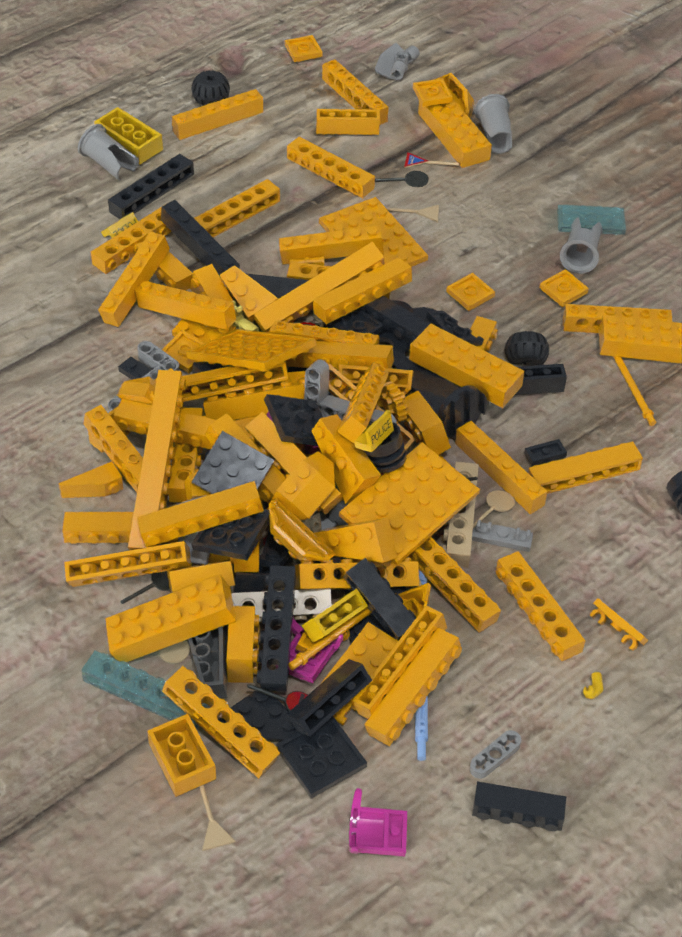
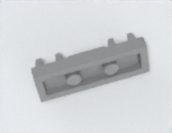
[472,520,533,552]

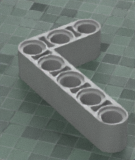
[108,341,179,412]
[304,359,396,425]

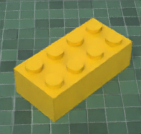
[94,107,163,165]

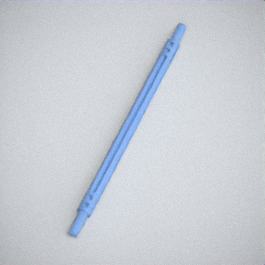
[415,570,428,761]

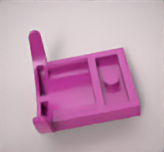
[276,618,343,683]
[349,788,408,857]

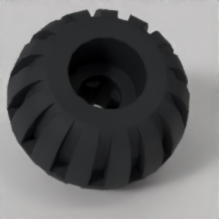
[191,70,230,106]
[504,331,549,365]

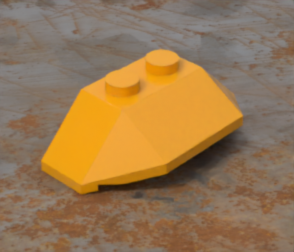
[434,73,474,118]
[339,364,413,407]
[117,376,180,412]
[267,451,335,521]
[269,498,336,561]

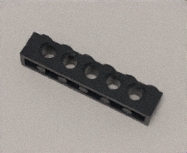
[108,153,194,219]
[257,566,296,692]

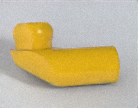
[583,672,604,699]

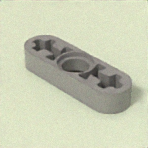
[470,730,521,779]

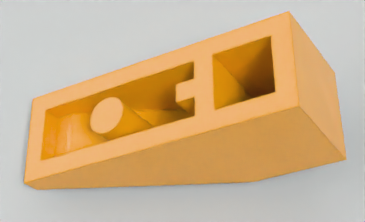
[59,461,124,498]

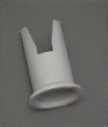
[474,94,512,154]
[78,124,139,181]
[560,217,603,273]

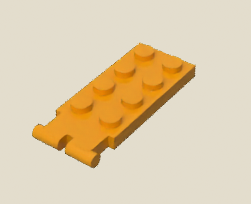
[321,622,398,726]

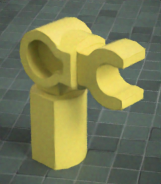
[232,300,259,331]

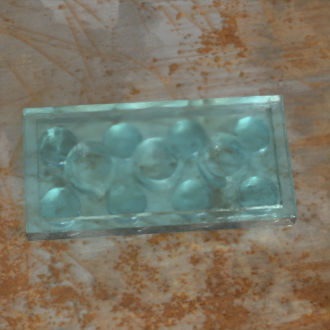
[557,205,626,235]

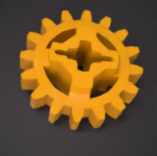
[381,381,408,422]

